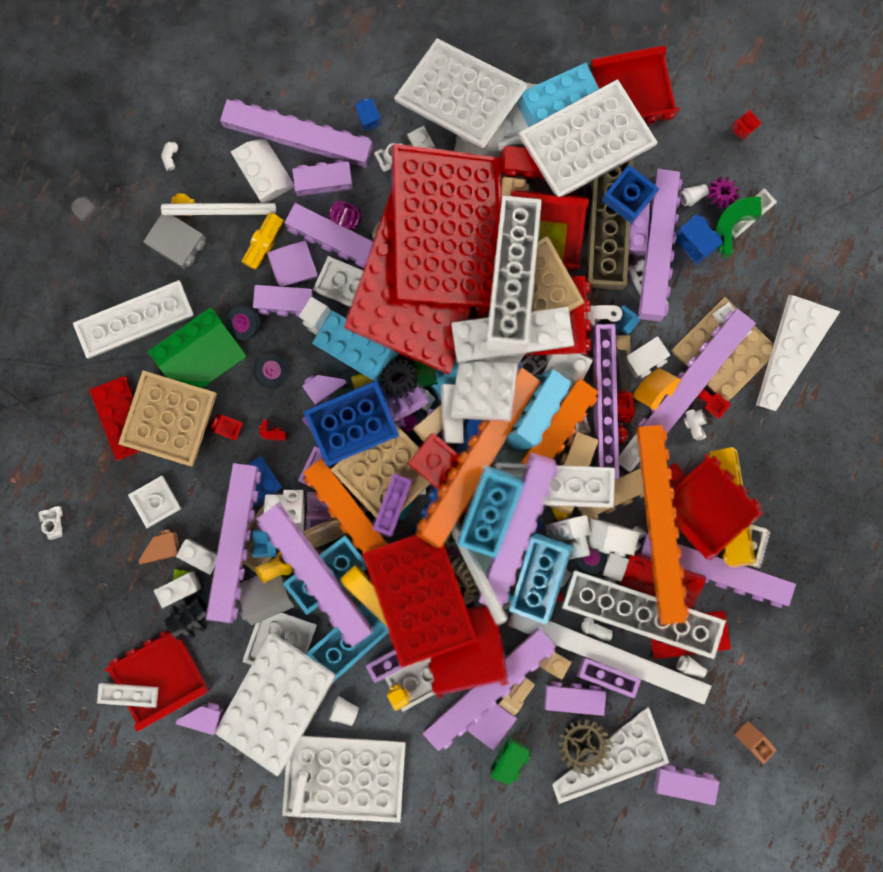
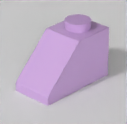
[302,375,348,406]
[176,702,223,735]

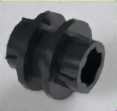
[164,597,208,640]

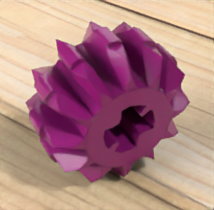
[707,177,740,209]
[329,200,362,229]

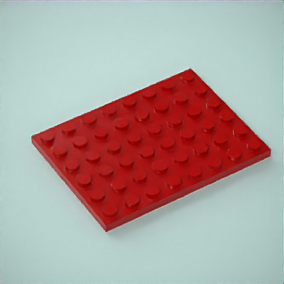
[391,144,502,308]
[343,188,472,374]

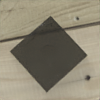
[616,350,630,392]

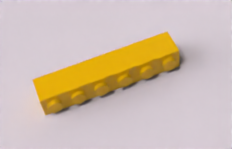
[710,447,756,568]

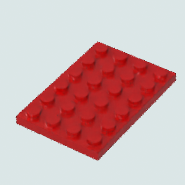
[362,535,477,668]

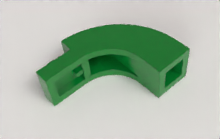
[713,197,762,258]

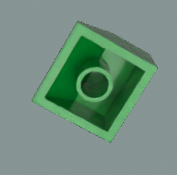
[489,736,531,785]

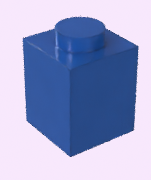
[355,98,382,131]

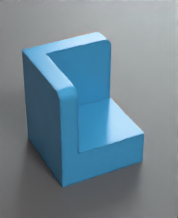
[615,305,641,335]
[252,530,278,558]

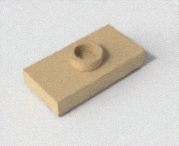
[304,517,345,549]

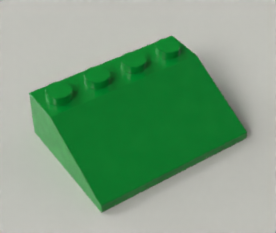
[147,307,247,388]

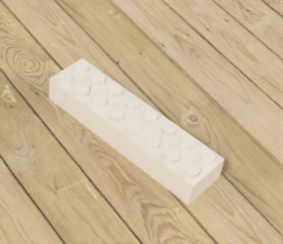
[486,196,541,353]
[561,571,725,659]

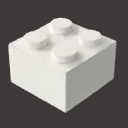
[586,517,640,557]

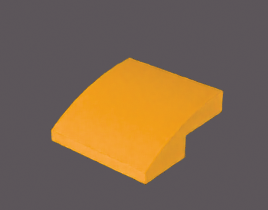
[632,368,681,410]

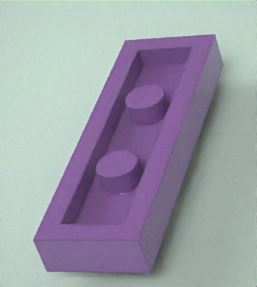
[373,473,412,536]

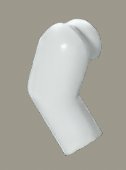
[161,142,178,171]

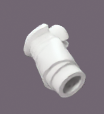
[581,617,612,642]

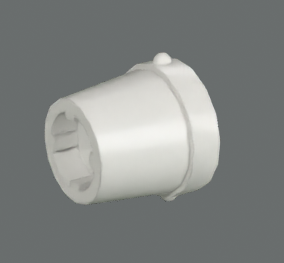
[329,696,359,726]

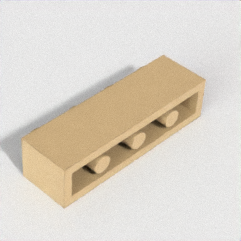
[547,432,599,514]
[576,468,644,519]

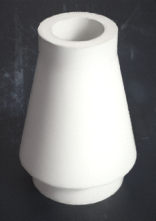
[679,184,709,206]
[676,655,707,679]

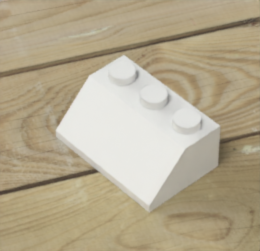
[231,139,295,203]

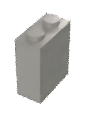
[143,214,206,270]
[237,575,294,625]

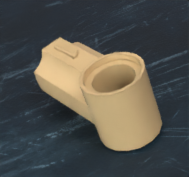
[498,678,535,716]

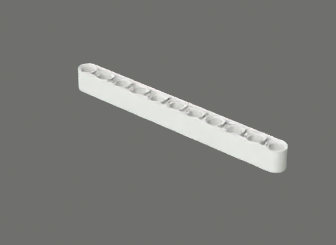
[507,612,711,704]

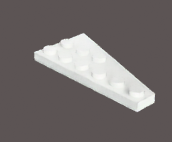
[756,295,840,411]
[552,706,669,804]

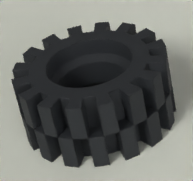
[380,360,417,398]

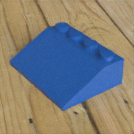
[304,381,400,466]

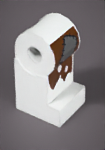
[588,305,622,328]

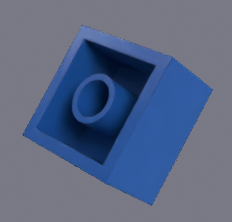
[602,165,660,224]
[676,214,723,266]

